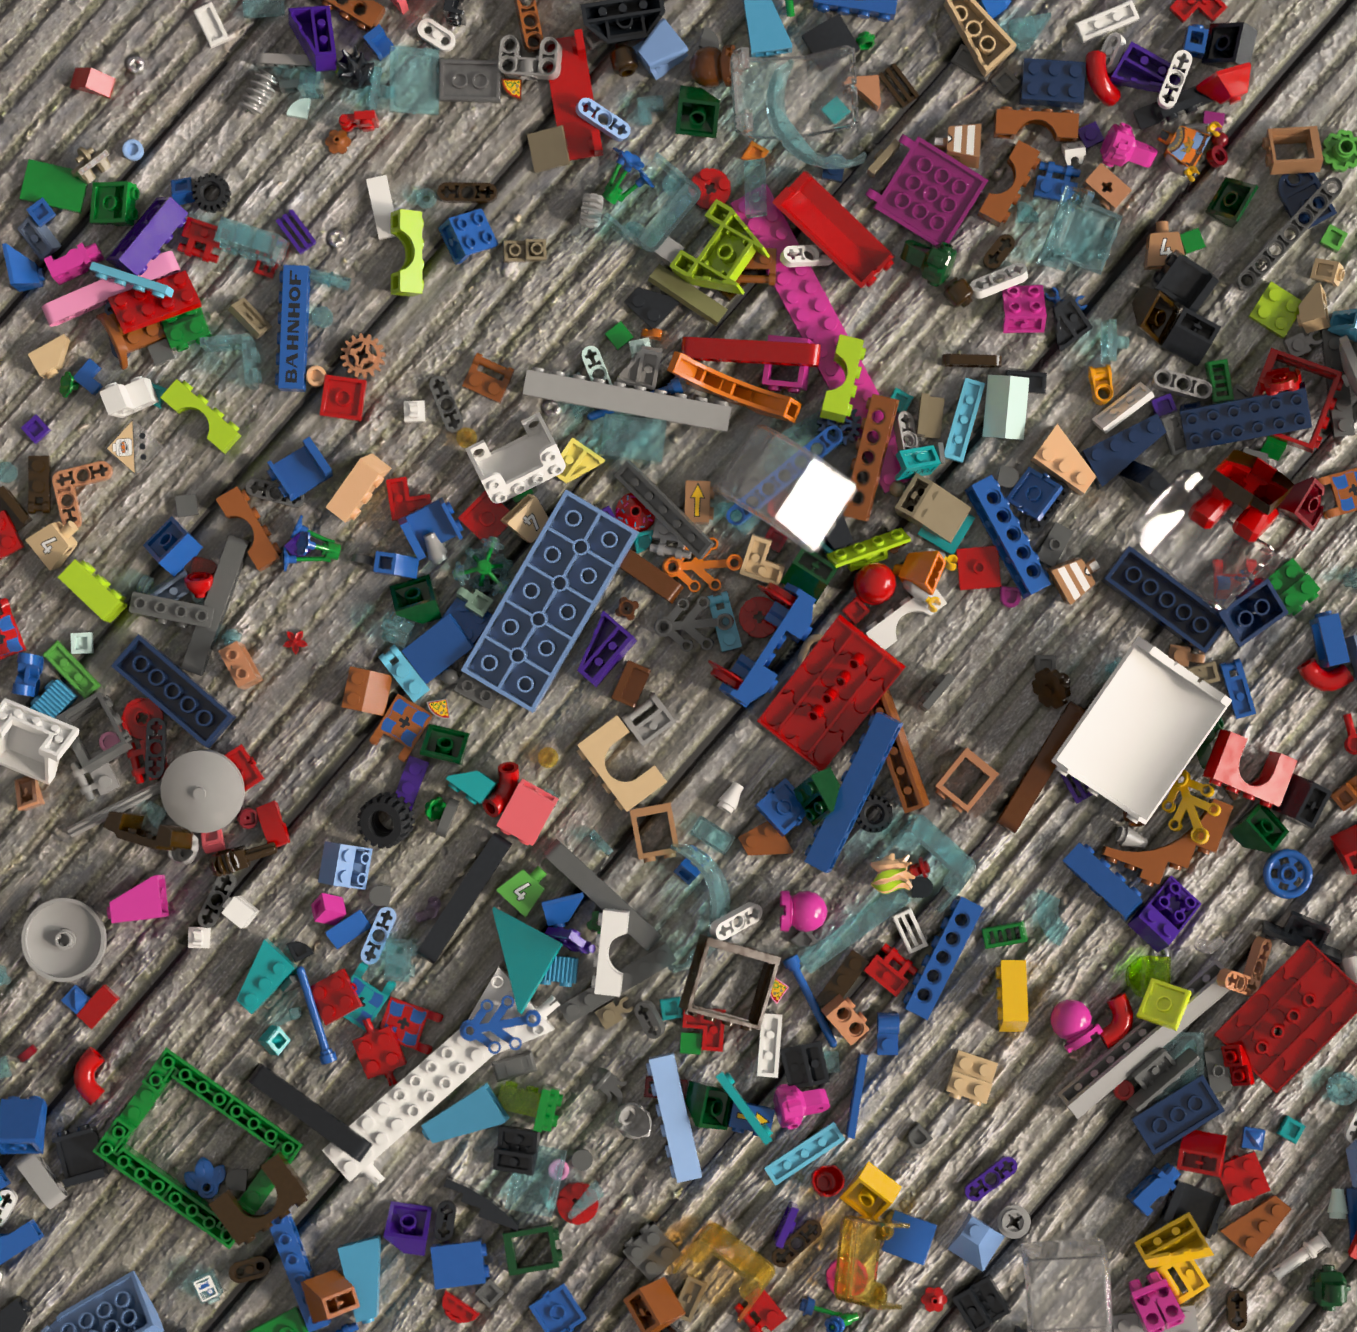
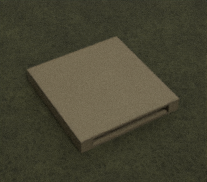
[527,125,570,173]

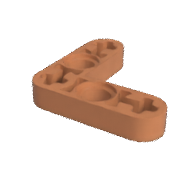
[52,461,113,528]
[1217,936,1272,997]

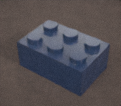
[1019,58,1086,109]

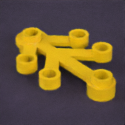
[1162,769,1221,844]

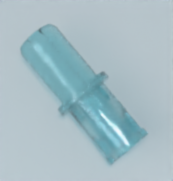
[309,269,351,291]

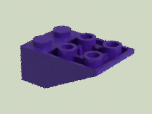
[1127,876,1201,953]

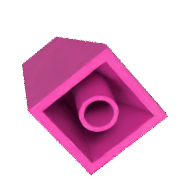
[107,875,169,923]

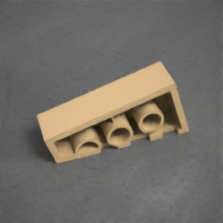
[944,0,1017,78]

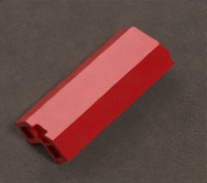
[772,171,896,288]

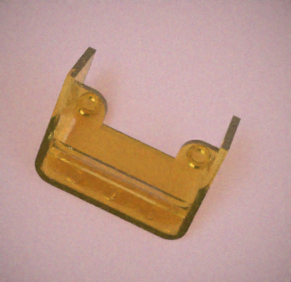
[834,1215,910,1310]
[672,1223,775,1323]

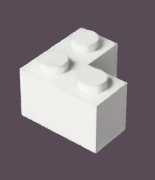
[99,376,159,418]

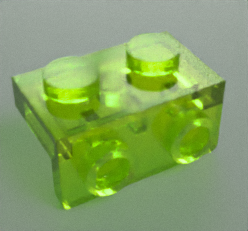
[498,1081,542,1117]

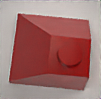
[1195,62,1251,105]

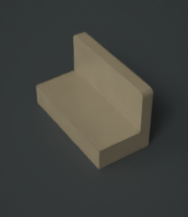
[916,393,945,439]

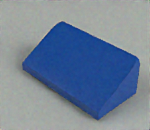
[325,909,372,949]

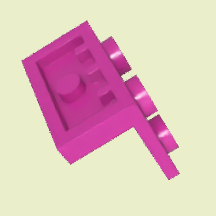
[1002,285,1047,333]

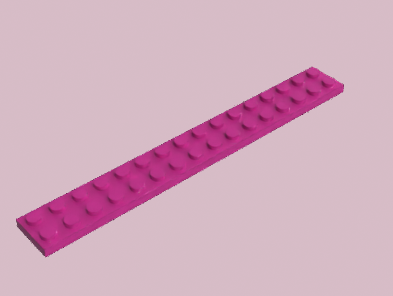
[730,184,912,494]

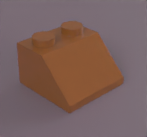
[341,666,393,716]

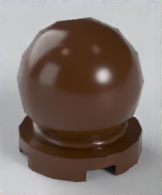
[689,45,739,88]

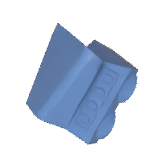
[632,18,689,80]

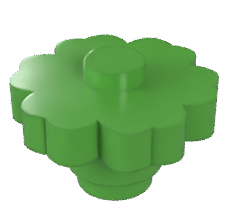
[1322,129,1357,173]

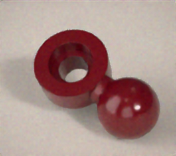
[1207,132,1228,168]

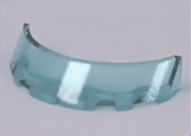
[766,59,867,169]
[668,844,731,973]

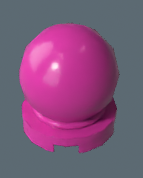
[779,890,828,932]
[1050,999,1103,1053]

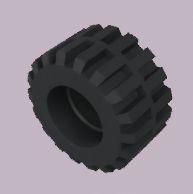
[357,792,415,849]

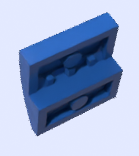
[882,1210,937,1265]

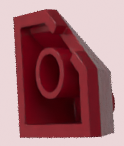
[1277,477,1325,531]

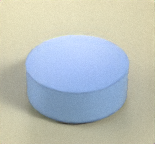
[122,139,144,161]

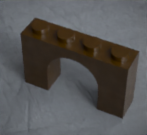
[209,1151,310,1246]

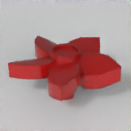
[283,631,308,655]

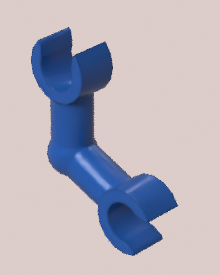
[1044,287,1087,310]

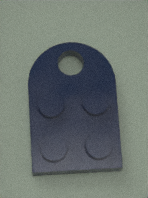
[1277,172,1337,230]

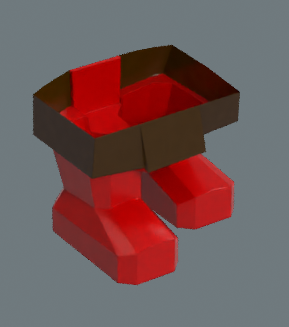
[1188,449,1294,542]

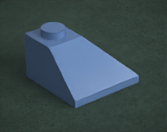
[947,1213,1005,1272]

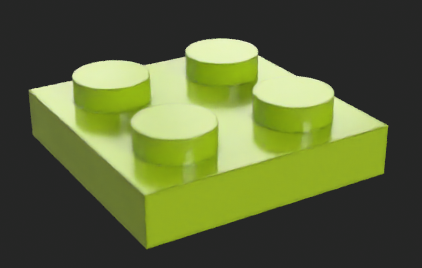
[1248,281,1302,339]

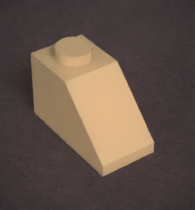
[1296,282,1331,334]
[28,334,70,379]

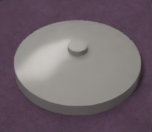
[1339,335,1357,396]
[161,749,245,833]
[21,898,107,982]

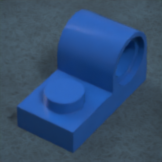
[877,1012,900,1055]

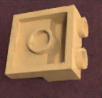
[945,1050,998,1106]

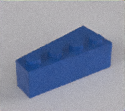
[1062,842,1143,923]

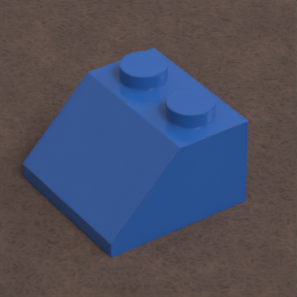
[143,516,203,577]

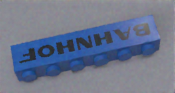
[275,265,311,392]

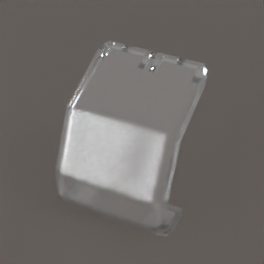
[730,45,859,140]
[713,425,858,553]
[1132,469,1276,610]
[1018,1238,1113,1332]

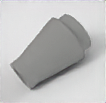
[423,532,448,564]
[1115,826,1148,850]

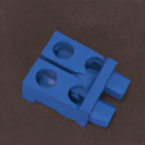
[1126,1163,1181,1217]

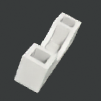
[865,588,947,650]
[591,908,630,997]

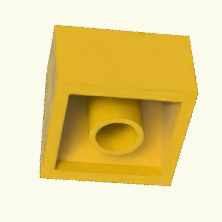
[839,1161,902,1223]

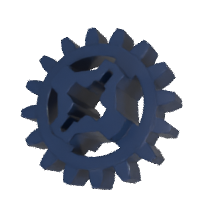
[816,409,861,448]

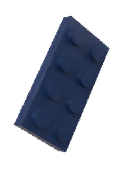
[1131,1074,1225,1155]

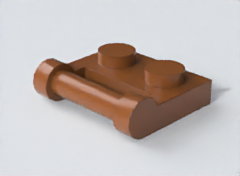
[736,248,777,286]
[462,352,515,404]

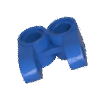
[12,652,44,697]

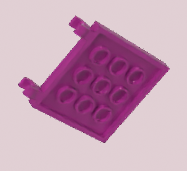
[865,134,988,246]

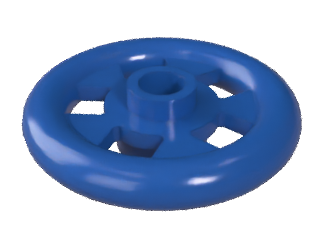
[1263,849,1313,899]

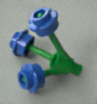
[799,1295,859,1332]

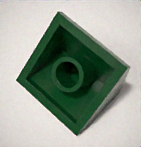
[1205,177,1258,228]
[420,724,470,765]

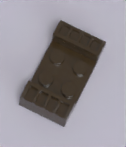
[103,811,193,851]

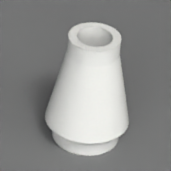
[717,782,744,814]

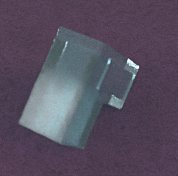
[637,95,664,126]

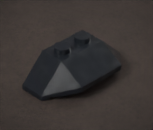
[580,0,665,44]

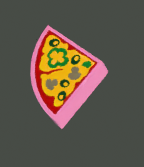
[770,977,789,1004]

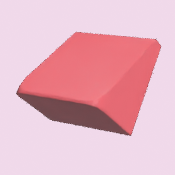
[201,829,226,854]

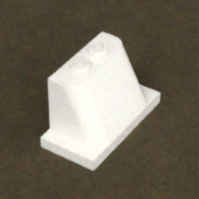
[0,698,79,785]

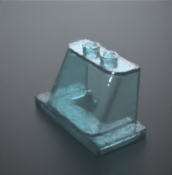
[1037,185,1123,275]

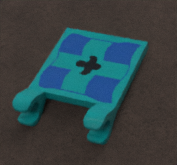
[344,962,396,1031]

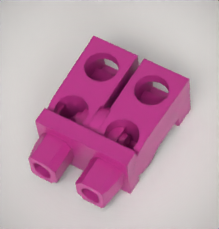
[44,243,105,286]
[1128,1271,1185,1332]

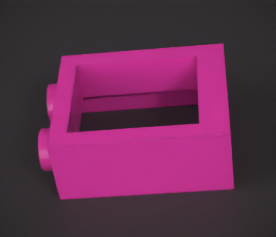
[762,335,813,394]

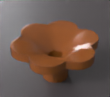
[325,130,351,154]

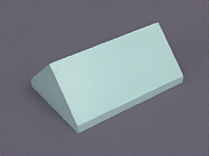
[982,375,1029,440]

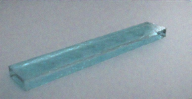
[798,889,912,974]

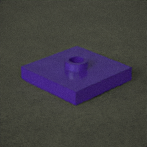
[773,1201,799,1248]

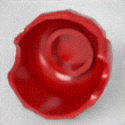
[810,1165,845,1197]

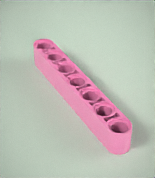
[41,251,181,327]

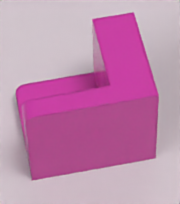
[311,893,346,926]

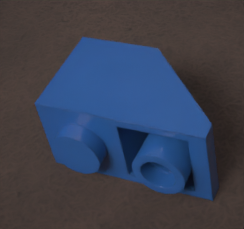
[373,551,419,579]

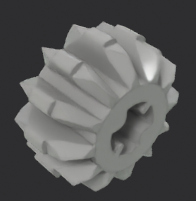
[579,193,604,229]

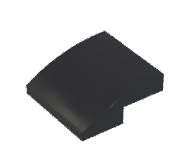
[802,14,860,72]
[780,1040,830,1088]
[493,1125,540,1176]
[952,1274,1011,1332]

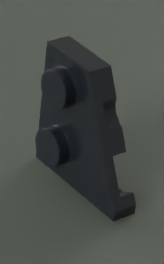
[624,287,680,329]
[1052,294,1093,352]

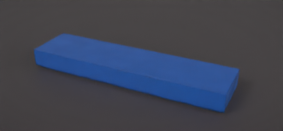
[846,1053,868,1139]

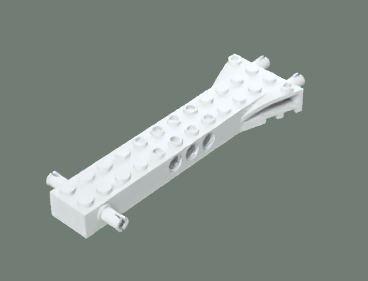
[322,966,561,1187]

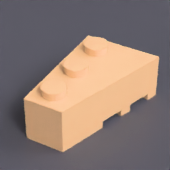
[1031,424,1096,496]
[326,453,392,523]

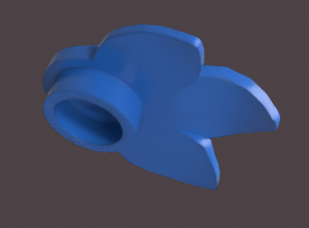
[184,1157,226,1199]

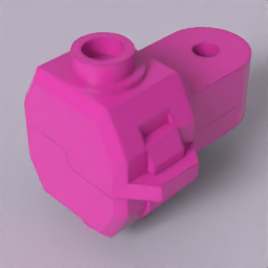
[1100,123,1158,168]
[773,1084,830,1129]

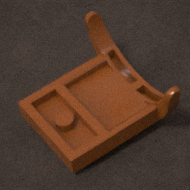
[96,312,166,370]

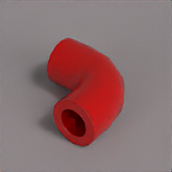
[1086,51,1121,107]
[1297,658,1354,691]
[483,762,519,817]
[1099,992,1133,1049]
[73,1047,105,1106]

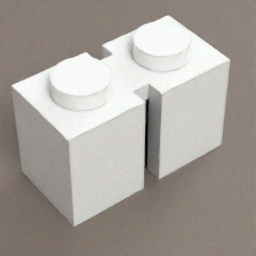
[222,895,260,929]

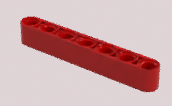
[681,337,821,367]

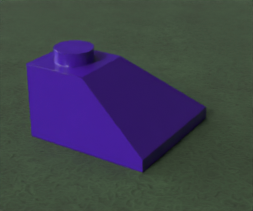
[384,1201,432,1256]

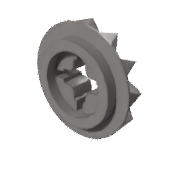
[997,1204,1031,1239]

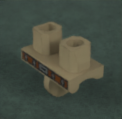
[71,147,111,184]

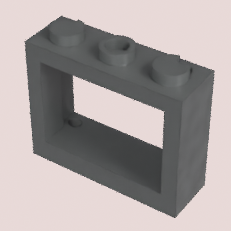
[56,691,133,773]

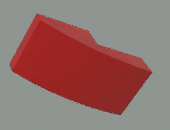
[256,800,290,847]
[1221,1044,1255,1086]

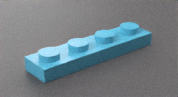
[90,261,174,299]
[944,378,985,463]
[764,1121,846,1186]

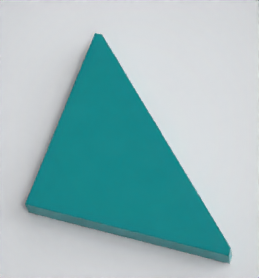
[492,907,563,1014]

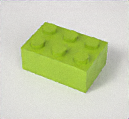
[58,559,128,623]

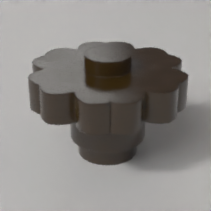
[1032,667,1071,709]

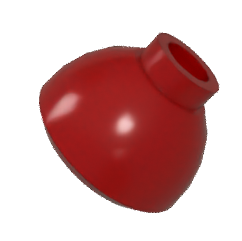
[184,572,213,598]

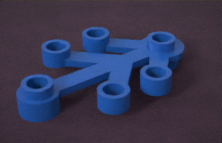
[460,995,541,1054]

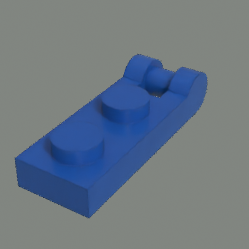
[1219,658,1256,719]

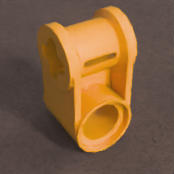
[1088,364,1113,406]

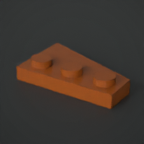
[1219,1195,1291,1258]

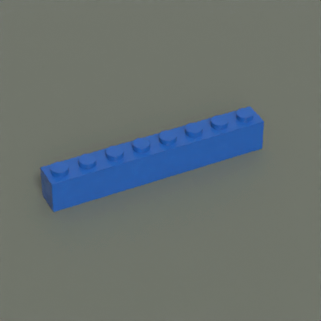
[804,712,903,873]

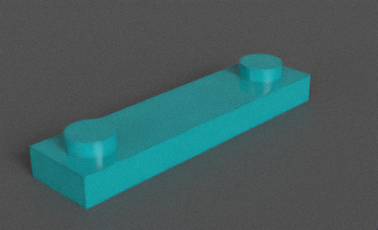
[715,1070,773,1145]

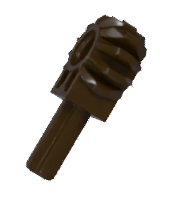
[208,842,277,877]

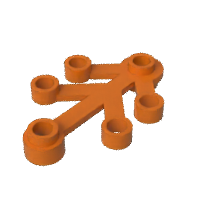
[662,537,743,593]

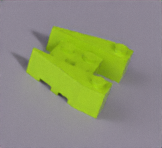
[669,199,770,295]

